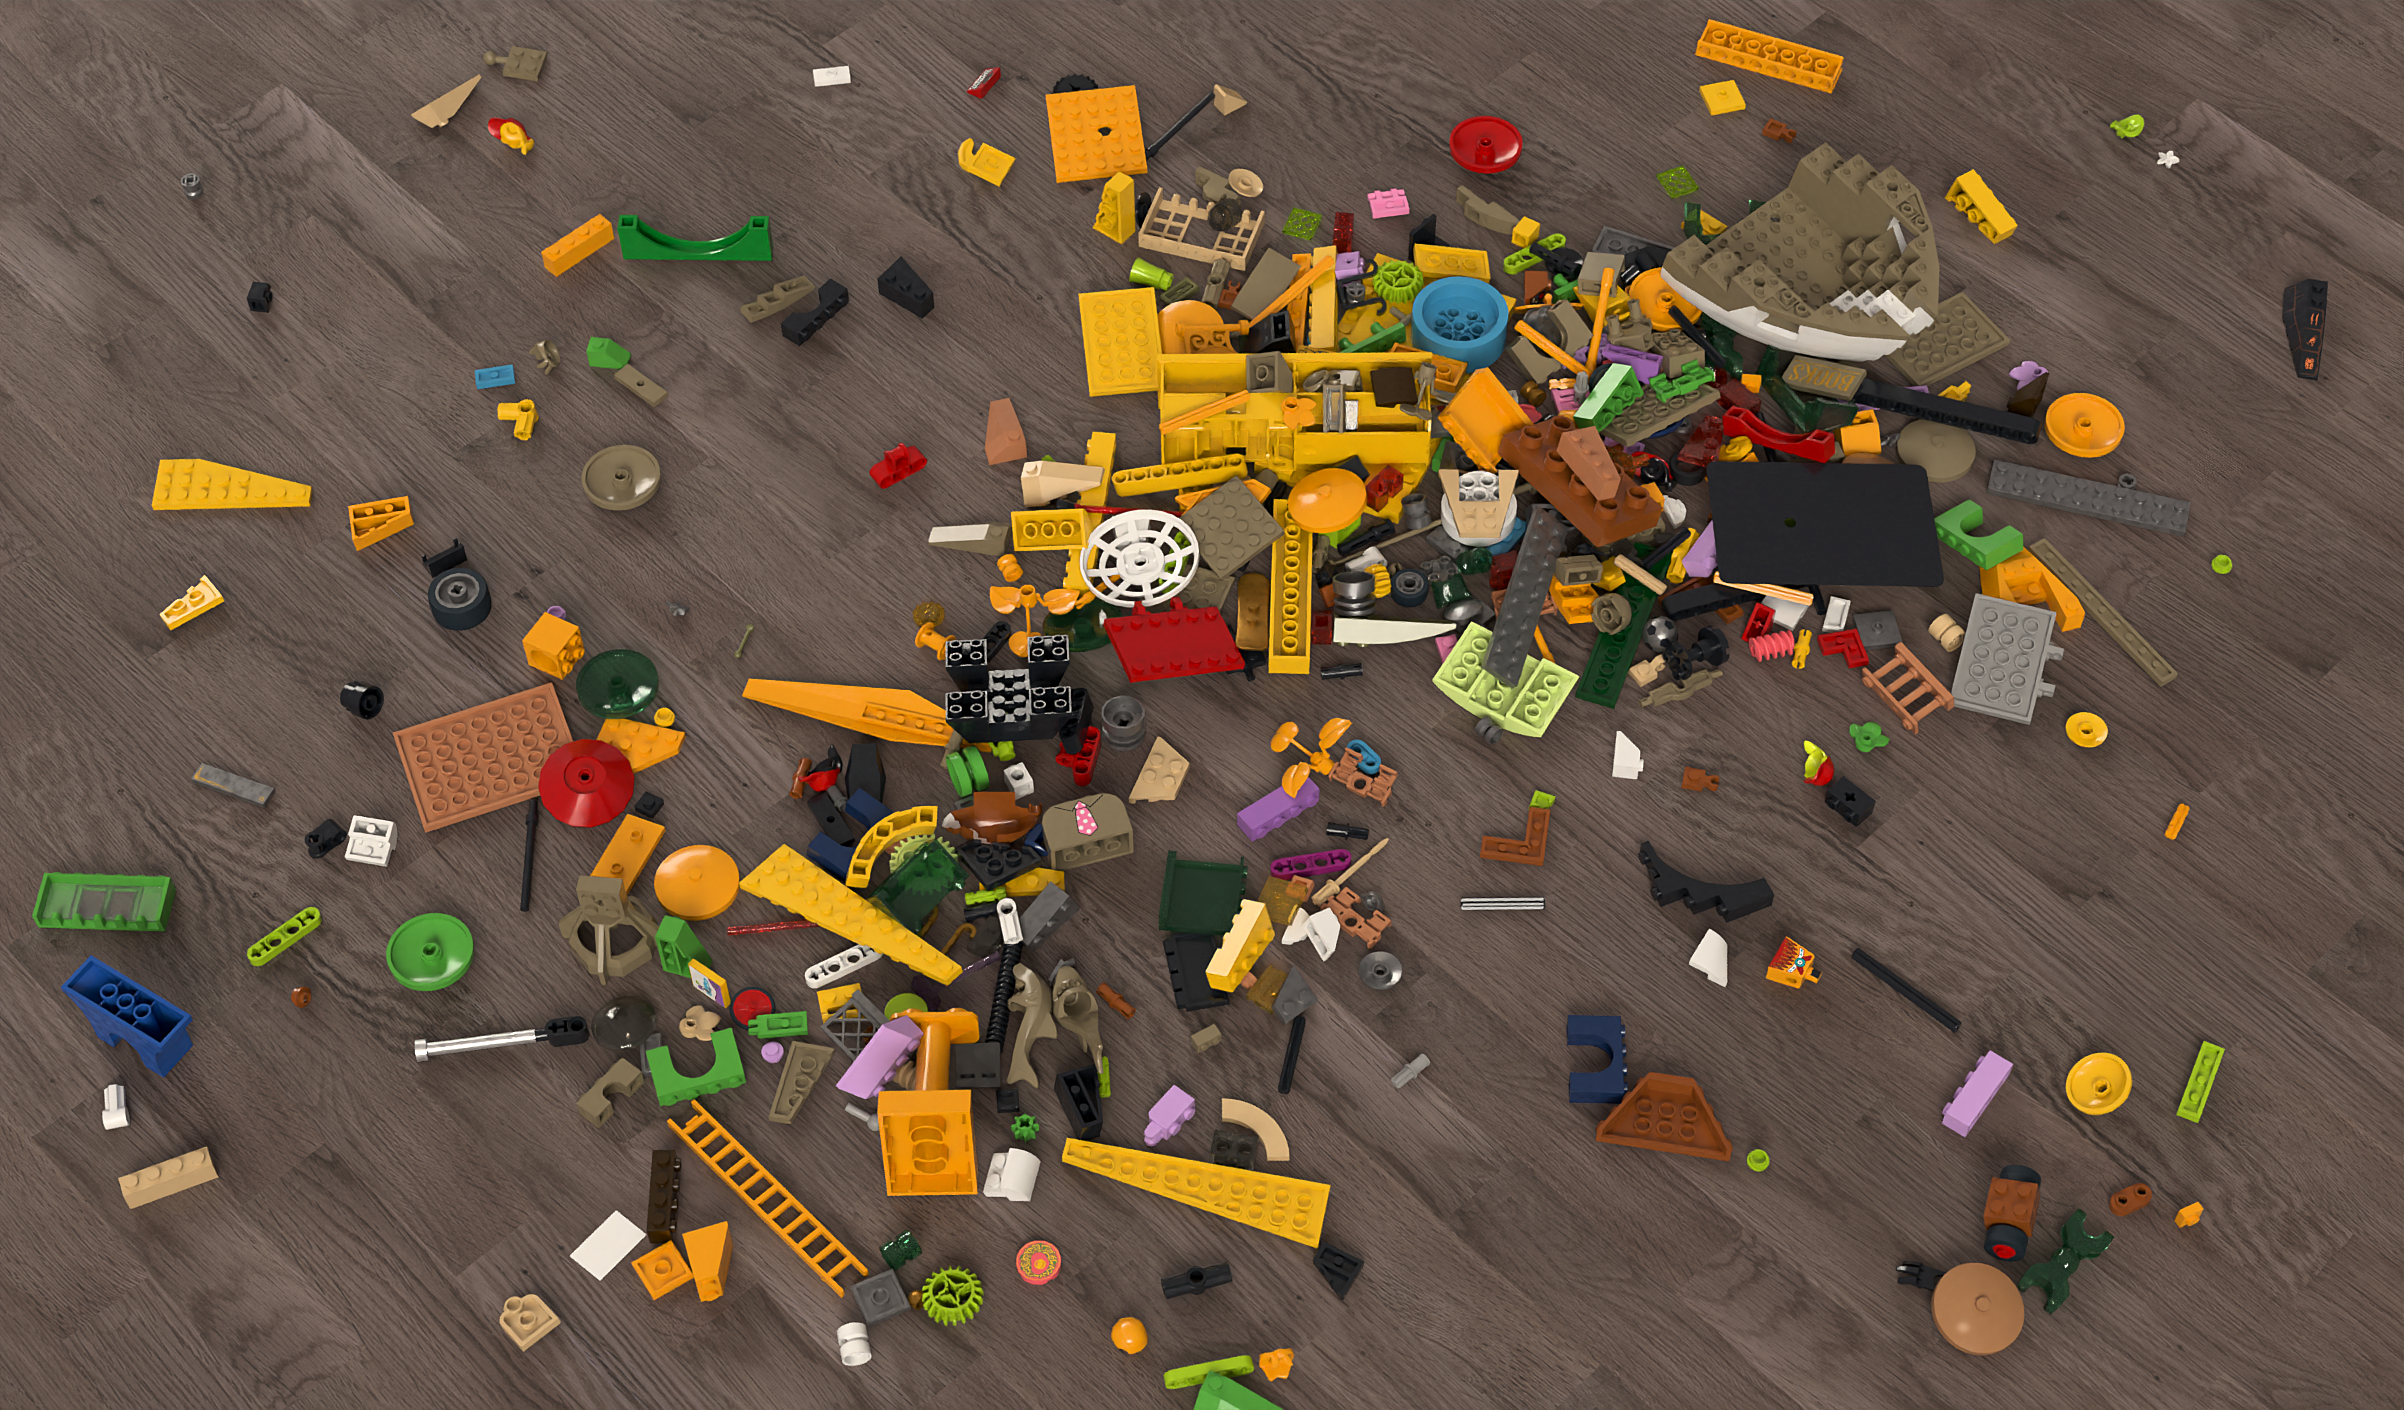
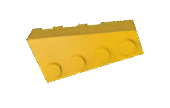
[1945,169,2018,244]

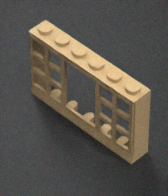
[1138,187,1265,271]

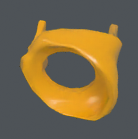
[1259,1348,1294,1381]

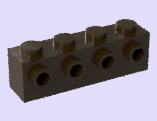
[646,1150,681,1244]

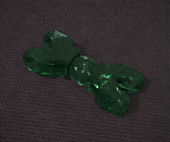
[1701,311,1743,380]
[2016,1208,2114,1315]

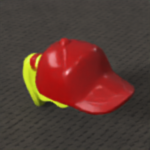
[1803,740,1835,786]

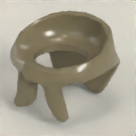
[529,339,560,375]
[1303,370,1337,393]

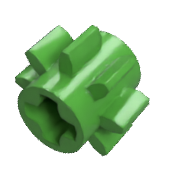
[1011,1113,1039,1143]

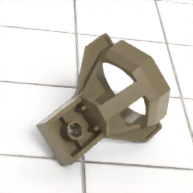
[559,875,660,985]

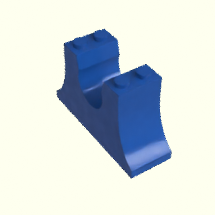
[61,955,193,1078]

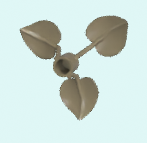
[1400,362,1457,420]

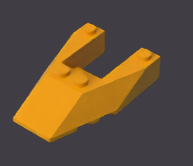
[1978,546,2085,632]

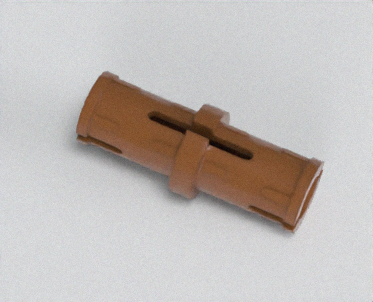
[789,758,812,799]
[1096,982,1136,1020]

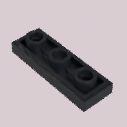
[807,793,855,846]

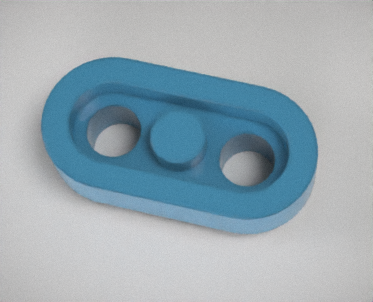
[1347,740,1381,774]

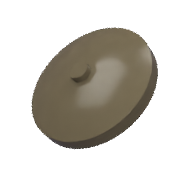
[1896,419,1976,483]
[581,445,661,510]

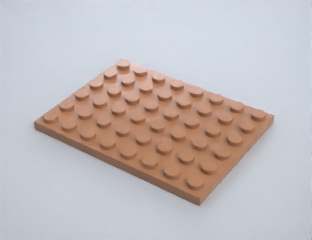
[393,682,587,833]

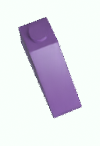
[1602,344,1663,385]

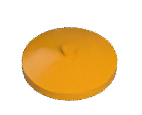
[1628,267,1702,332]
[1157,300,1224,354]
[2045,393,2125,458]
[1288,468,1367,533]
[654,845,740,921]

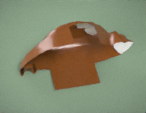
[942,791,1043,844]

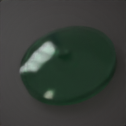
[1042,598,1123,652]
[576,649,659,719]

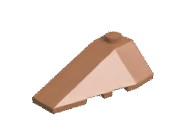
[985,398,1027,465]

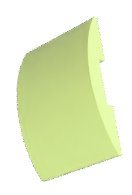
[1432,621,1579,737]

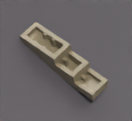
[740,275,815,323]

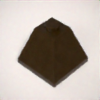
[2006,372,2049,418]

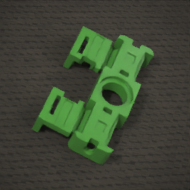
[1649,359,1715,402]

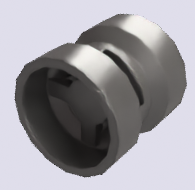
[181,173,203,199]
[1475,716,1504,745]

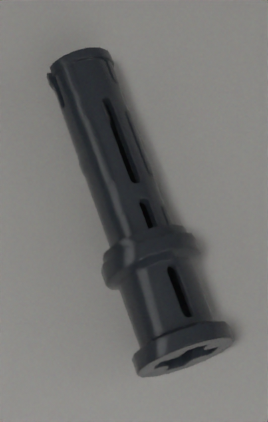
[1529,242,1582,279]
[1337,518,1395,556]

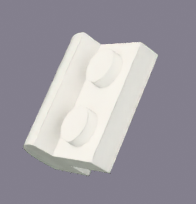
[345,815,397,867]
[983,1148,1040,1201]

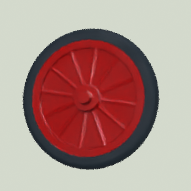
[729,987,776,1030]

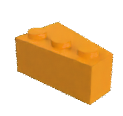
[348,496,414,551]

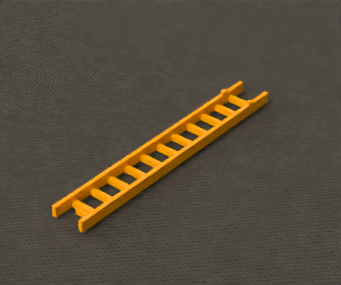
[667,1099,869,1298]

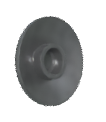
[1359,951,1402,990]

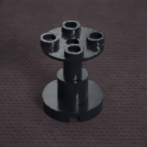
[1662,625,1729,681]

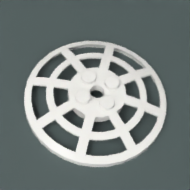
[1080,510,1200,607]

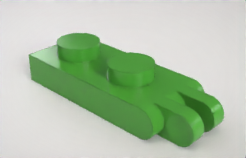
[748,1011,808,1039]

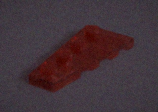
[1677,415,1724,467]

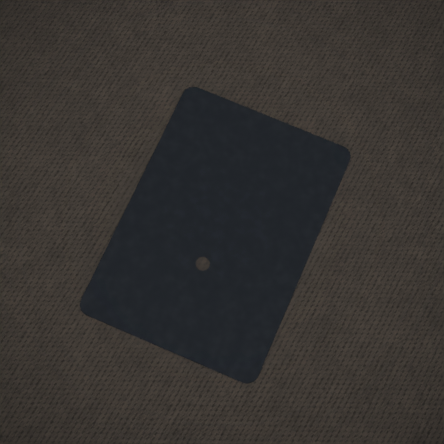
[1706,461,1944,587]

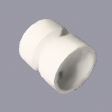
[837,1322,872,1366]

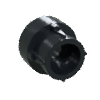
[340,680,384,720]

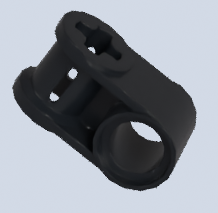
[304,819,347,859]

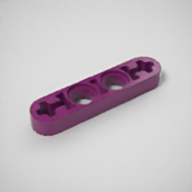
[1270,849,1351,881]

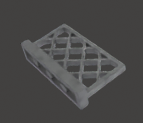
[820,989,917,1064]

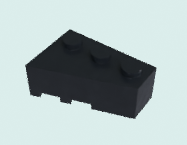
[1054,1063,1103,1141]

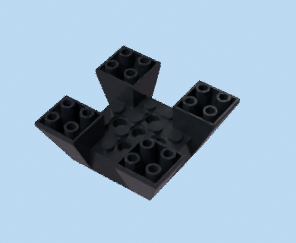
[946,635,1072,743]

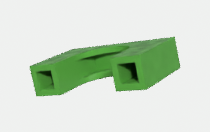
[1934,499,2023,571]
[646,1028,746,1106]

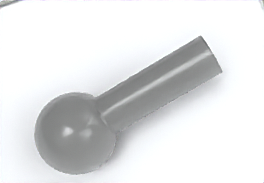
[845,1103,879,1131]

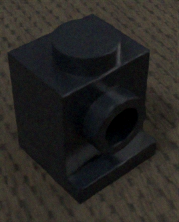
[246,282,273,313]

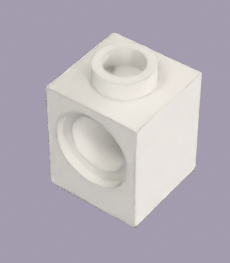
[1003,762,1034,800]

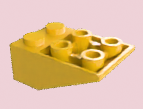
[1573,285,1631,328]

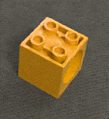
[522,612,585,680]

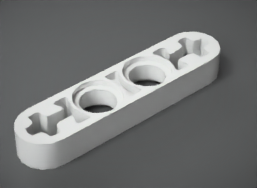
[805,944,883,988]

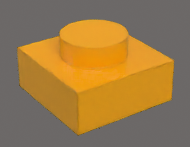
[1739,374,1761,393]
[2174,1202,2203,1228]

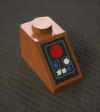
[1524,271,1551,306]

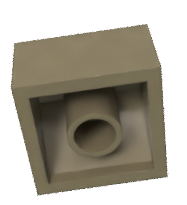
[1246,351,1292,393]

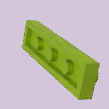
[2176,1041,2225,1123]

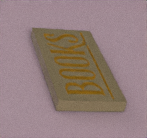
[1779,355,1867,401]

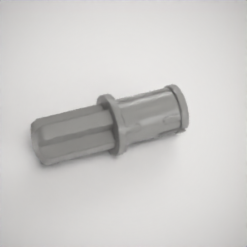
[1573,371,1589,404]
[1391,1053,1430,1089]

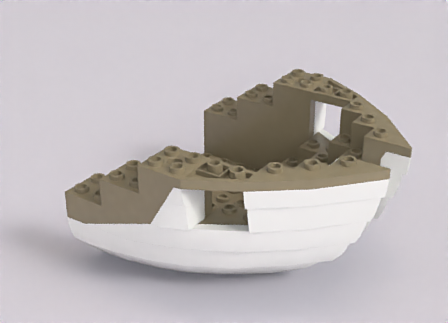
[1661,142,1939,362]

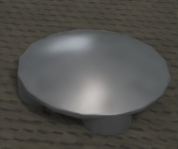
[1420,556,1460,586]
[1444,597,1484,625]

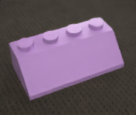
[836,1015,924,1099]

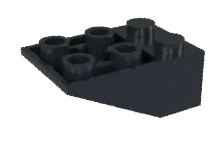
[1239,310,1296,354]

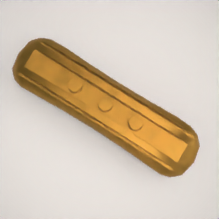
[1236,572,1270,651]

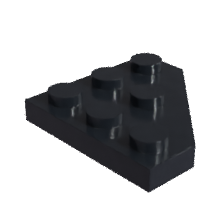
[955,839,1042,891]

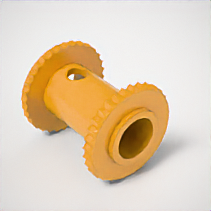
[915,622,956,660]

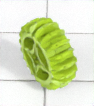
[1373,259,1424,305]
[922,1265,984,1326]

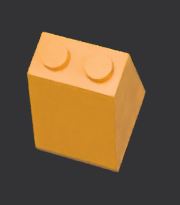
[682,1221,733,1302]

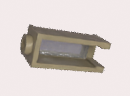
[1323,380,1346,433]

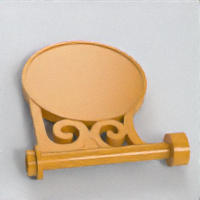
[1175,320,1249,354]

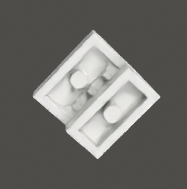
[1761,595,1809,631]

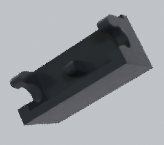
[421,538,467,578]

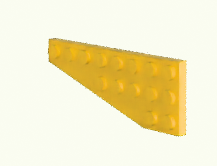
[152,459,313,510]

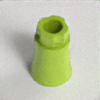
[1129,257,1174,291]

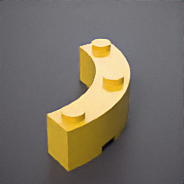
[845,806,938,888]

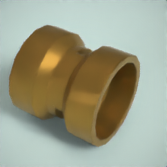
[1520,381,1547,407]

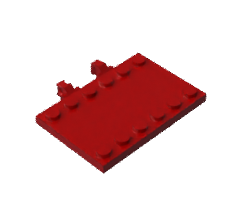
[1103,597,1245,683]

